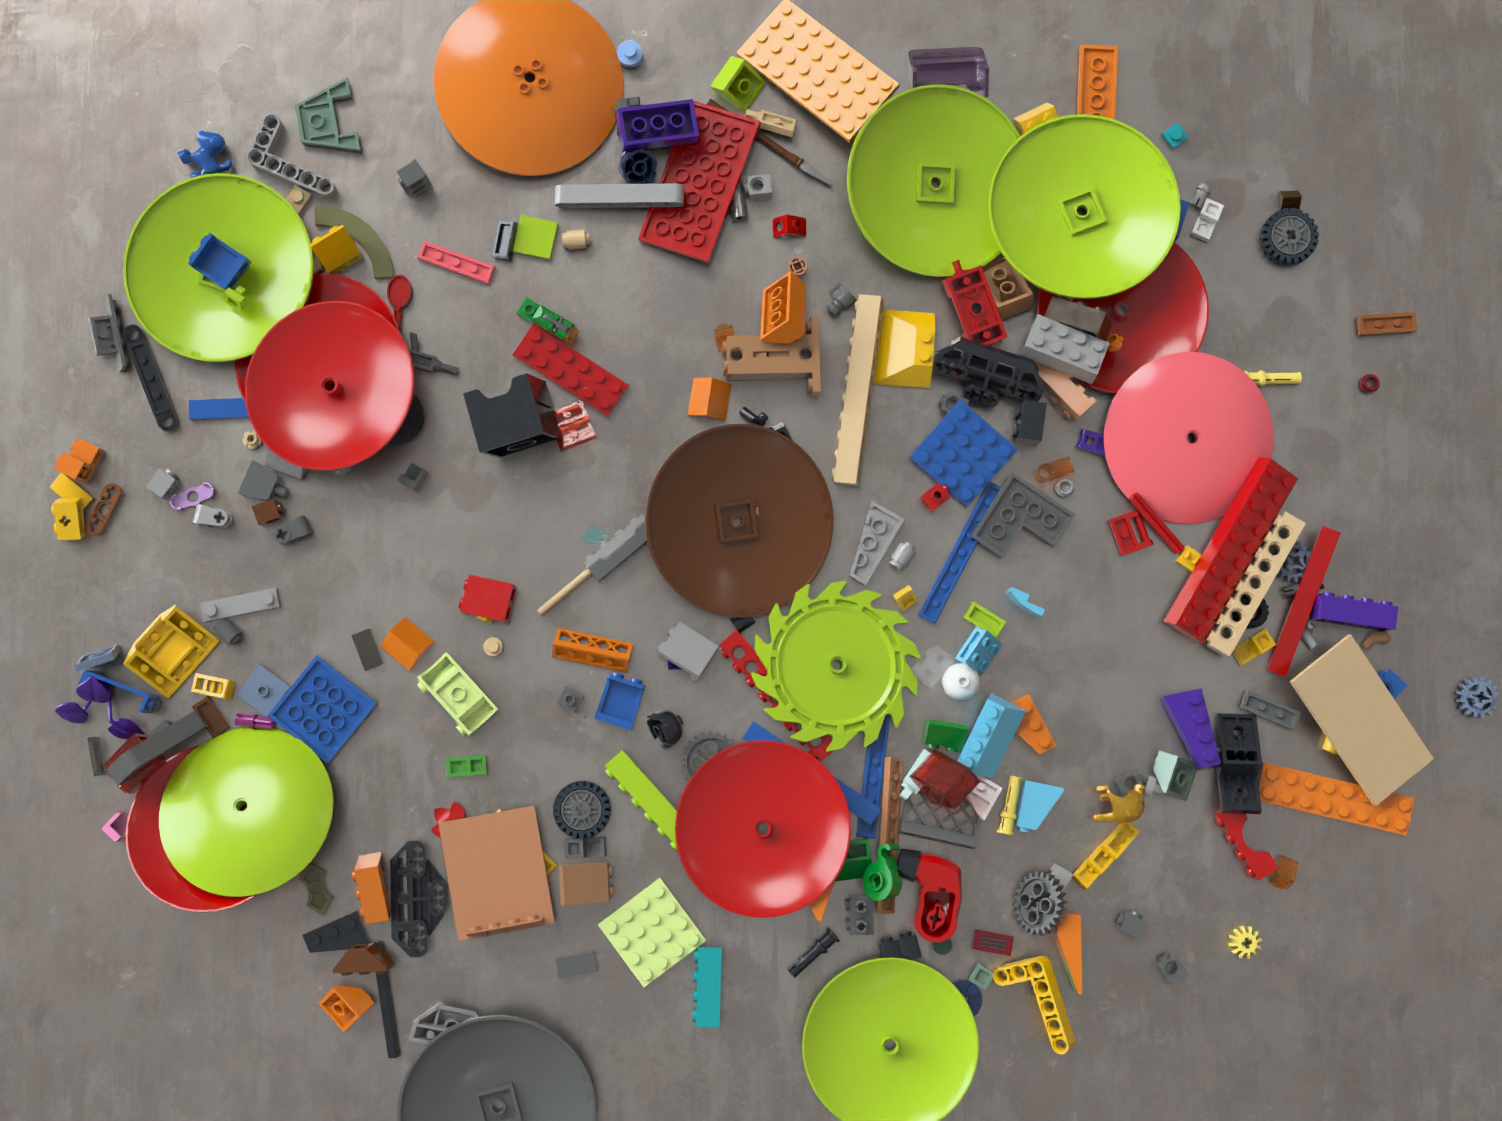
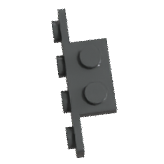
[89,294,128,372]

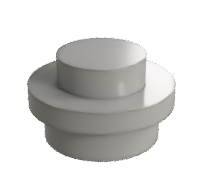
[1055,478,1074,497]

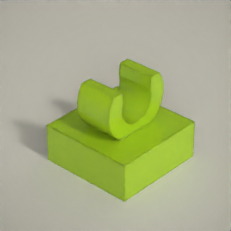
[224,285,246,312]

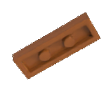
[1357,312,1417,335]

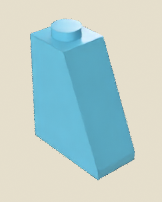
[1015,780,1064,833]

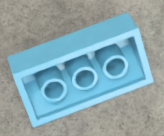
[955,693,1026,778]

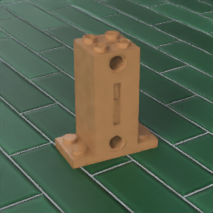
[722,315,821,398]

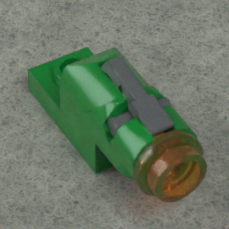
[517,297,580,343]

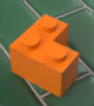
[55,438,105,484]

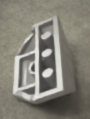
[409,1004,479,1044]

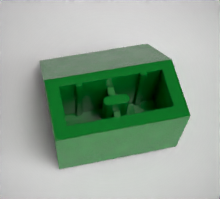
[834,838,872,882]

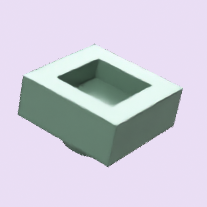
[968,963,994,990]

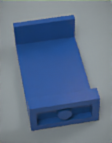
[77,670,160,714]

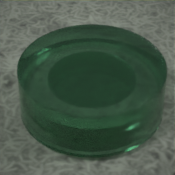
[932,939,952,955]

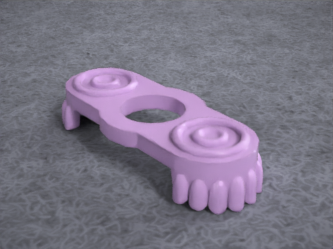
[169,482,215,510]

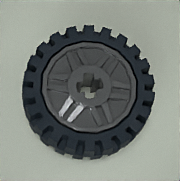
[1260,208,1319,266]
[553,781,611,839]

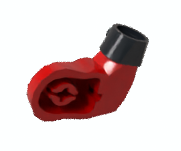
[897,849,962,943]

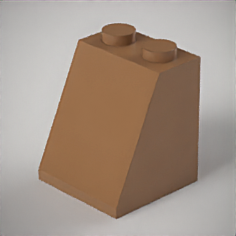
[559,862,613,906]

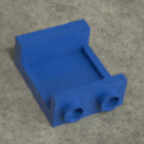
[188,233,251,290]
[594,672,645,730]

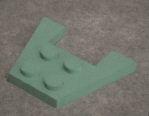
[295,77,361,152]

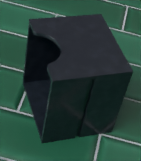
[463,373,562,458]

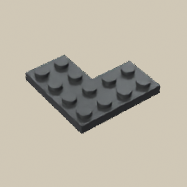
[970,472,1076,558]

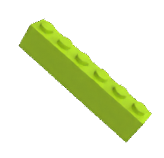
[605,750,678,852]

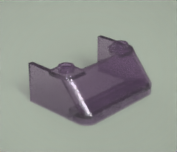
[908,47,989,97]

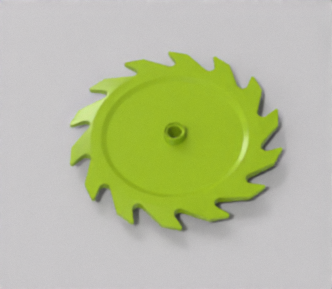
[751,580,921,752]

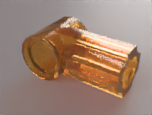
[1034,456,1074,483]

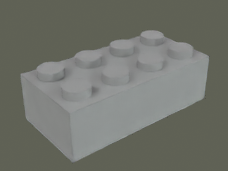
[1020,314,1109,384]

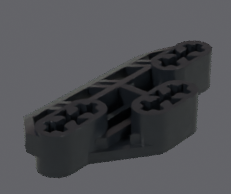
[933,337,1045,407]
[390,840,449,957]

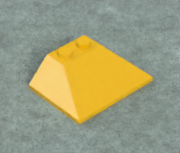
[874,310,935,389]
[123,605,220,699]

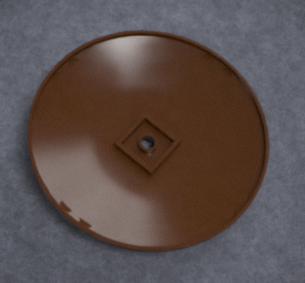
[645,424,834,618]

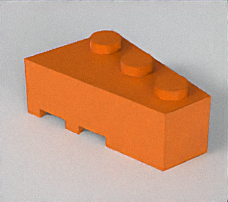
[1011,694,1057,755]
[352,852,391,924]

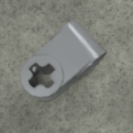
[193,504,233,528]

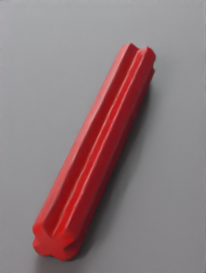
[1129,492,1185,554]

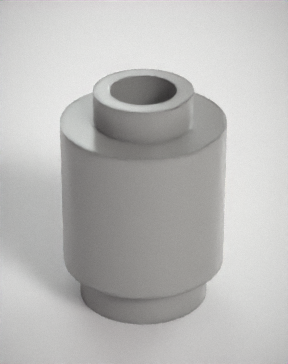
[889,542,916,571]

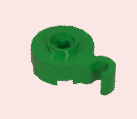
[863,844,903,901]

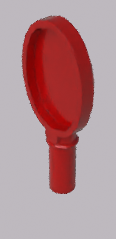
[387,275,412,329]

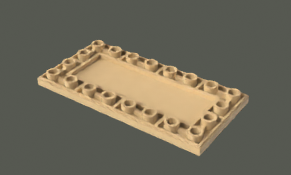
[1289,635,1434,806]

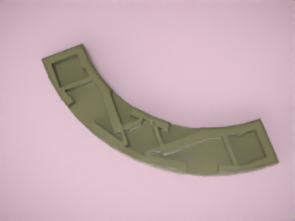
[314,206,394,279]

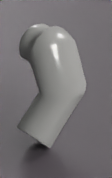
[1301,620,1319,649]

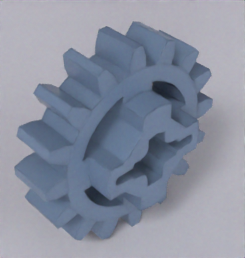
[1273,541,1312,582]
[1456,677,1500,718]

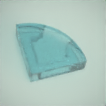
[580,524,607,543]

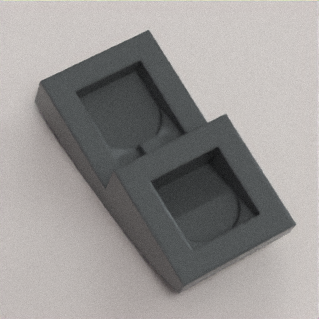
[564,837,607,859]

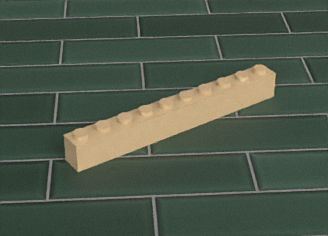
[832,294,885,487]

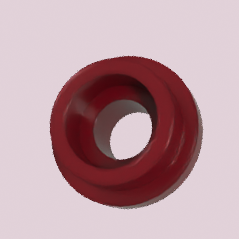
[1360,374,1380,393]

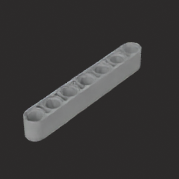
[555,184,684,208]

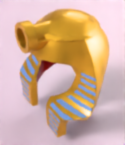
[1092,785,1146,823]

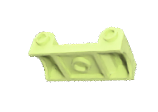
[417,652,498,737]

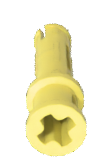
[1243,370,1302,387]
[997,776,1022,836]

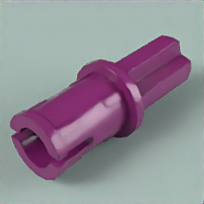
[235,713,275,730]

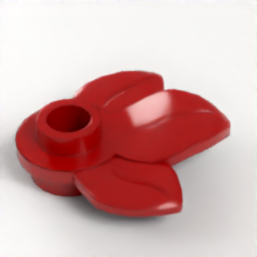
[431,802,465,838]

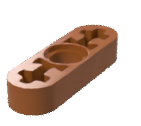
[86,483,123,536]

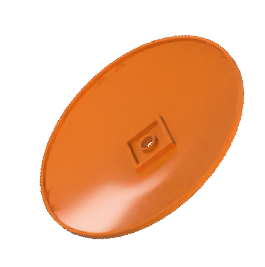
[434,0,623,176]

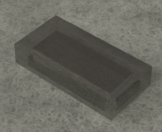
[351,628,384,671]
[87,737,107,776]

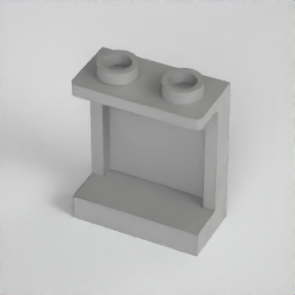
[657,621,718,682]

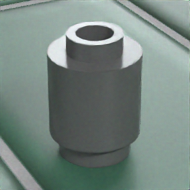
[212,618,242,646]

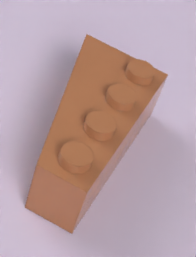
[1024,362,1096,422]

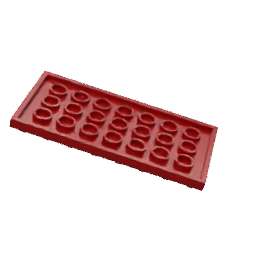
[638,101,761,263]

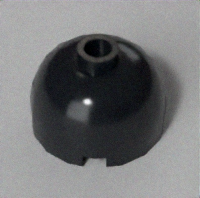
[647,710,683,749]

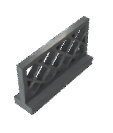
[899,789,981,850]

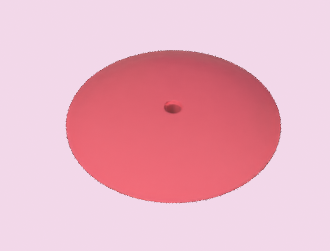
[1104,352,1274,524]

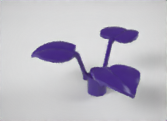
[55,675,144,739]

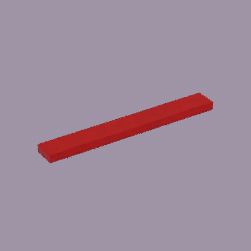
[1266,526,1341,677]

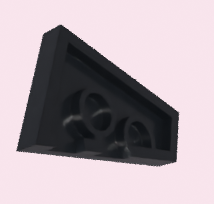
[302,911,371,953]

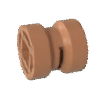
[788,257,807,279]

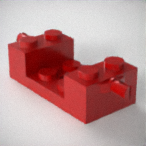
[942,260,1008,359]

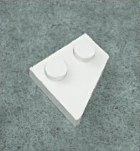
[959,772,1003,821]

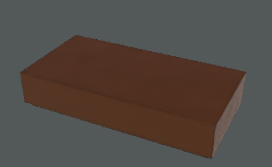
[192,696,231,738]

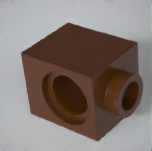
[252,499,284,526]

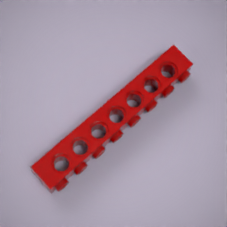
[719,630,834,761]

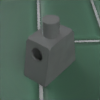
[238,460,288,501]

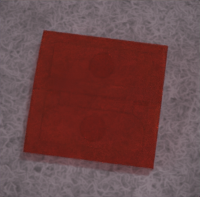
[553,400,596,451]

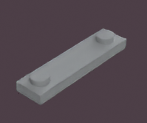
[200,588,281,622]

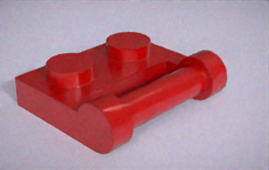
[1108,510,1154,556]

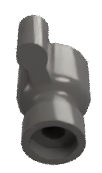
[826,281,857,317]

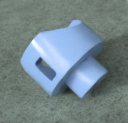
[617,40,643,67]

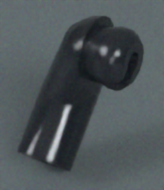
[739,407,768,426]

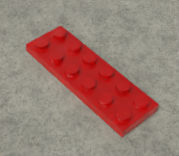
[512,323,629,417]

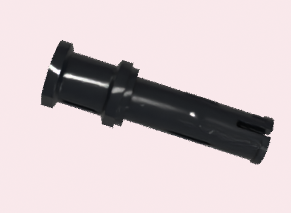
[787,927,840,978]

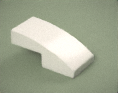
[1190,198,1224,243]

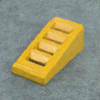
[191,673,236,700]

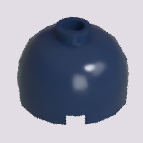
[618,148,657,184]

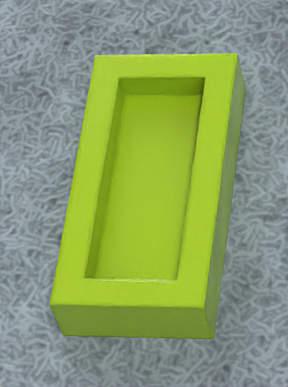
[963,601,1006,638]

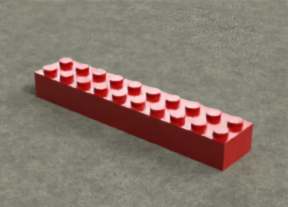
[1164,457,1298,644]

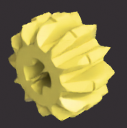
[1228,926,1262,959]

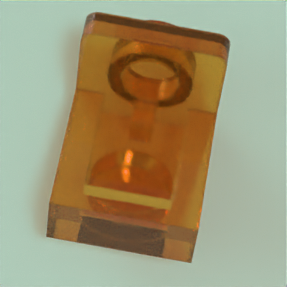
[714,324,734,352]
[1270,855,1299,889]

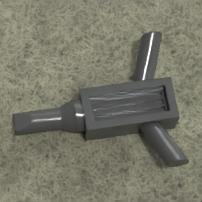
[409,332,459,375]

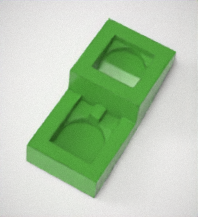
[445,755,487,777]

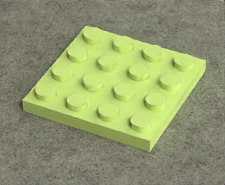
[598,878,706,987]

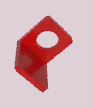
[773,214,806,237]

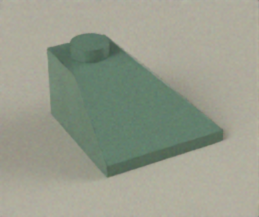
[1153,751,1197,801]

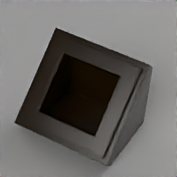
[1279,190,1302,210]

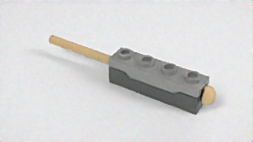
[537,514,647,616]

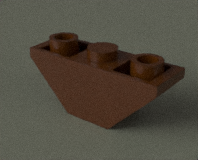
[333,943,395,976]

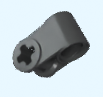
[273,516,313,545]

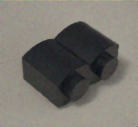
[878,930,922,960]

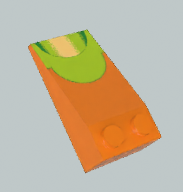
[1052,912,1082,994]

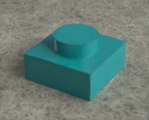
[1162,122,1189,150]

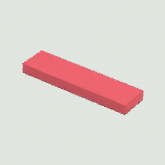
[417,241,495,285]

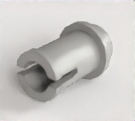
[1190,183,1211,209]

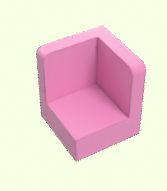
[102,811,128,842]

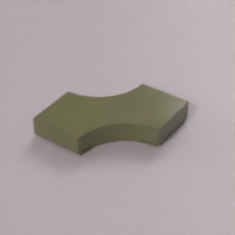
[299,862,334,915]

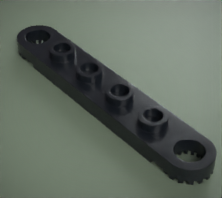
[123,324,178,432]

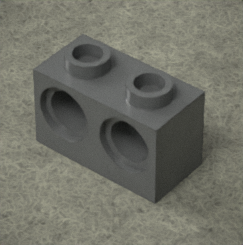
[397,159,431,196]

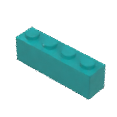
[692,946,722,1028]

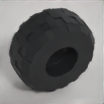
[389,393,424,444]

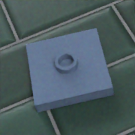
[74,645,121,672]
[237,664,291,718]

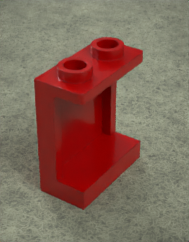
[459,574,517,624]

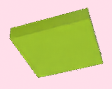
[513,215,558,260]

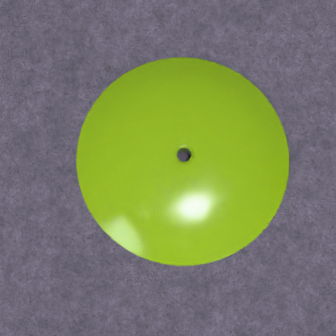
[159,727,334,897]
[802,957,979,1121]

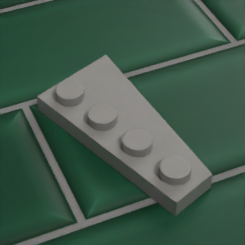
[849,500,905,586]

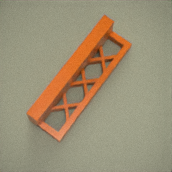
[552,628,633,673]

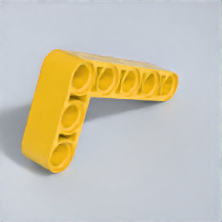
[993,956,1075,1054]

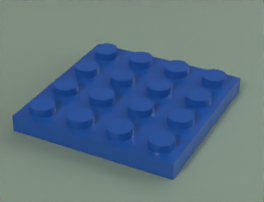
[910,399,1018,507]
[268,655,378,764]

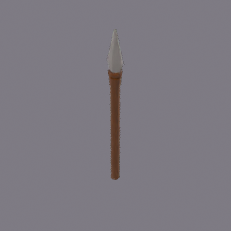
[707,99,833,186]

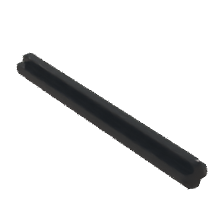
[374,941,400,1059]

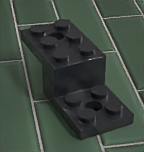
[1216,713,1263,814]

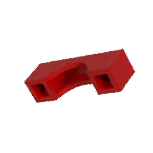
[1214,809,1279,880]

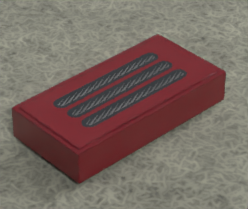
[972,929,1014,956]

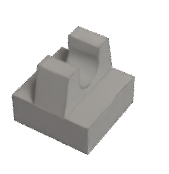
[1143,775,1163,797]

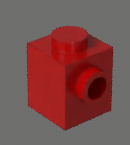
[919,482,950,513]

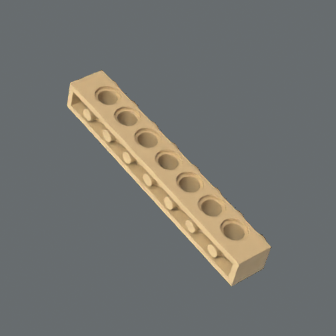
[1206,512,1306,657]

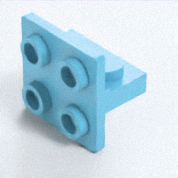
[955,627,1002,676]

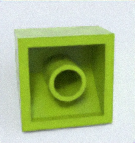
[710,56,766,112]

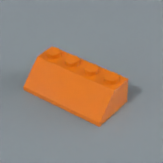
[760,271,806,344]

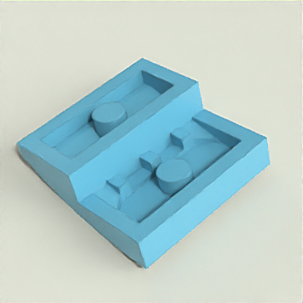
[1006,587,1045,618]

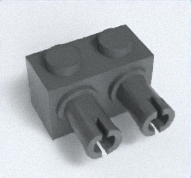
[845,894,874,935]

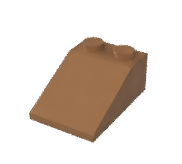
[982,256,1033,320]

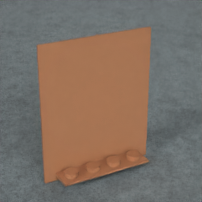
[439,806,555,941]

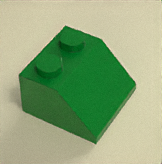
[923,720,968,752]

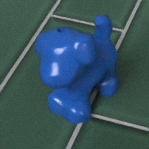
[177,130,232,178]

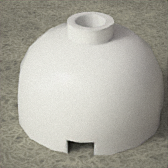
[942,663,980,701]

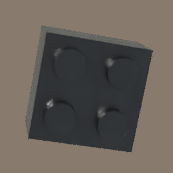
[1012,400,1047,446]

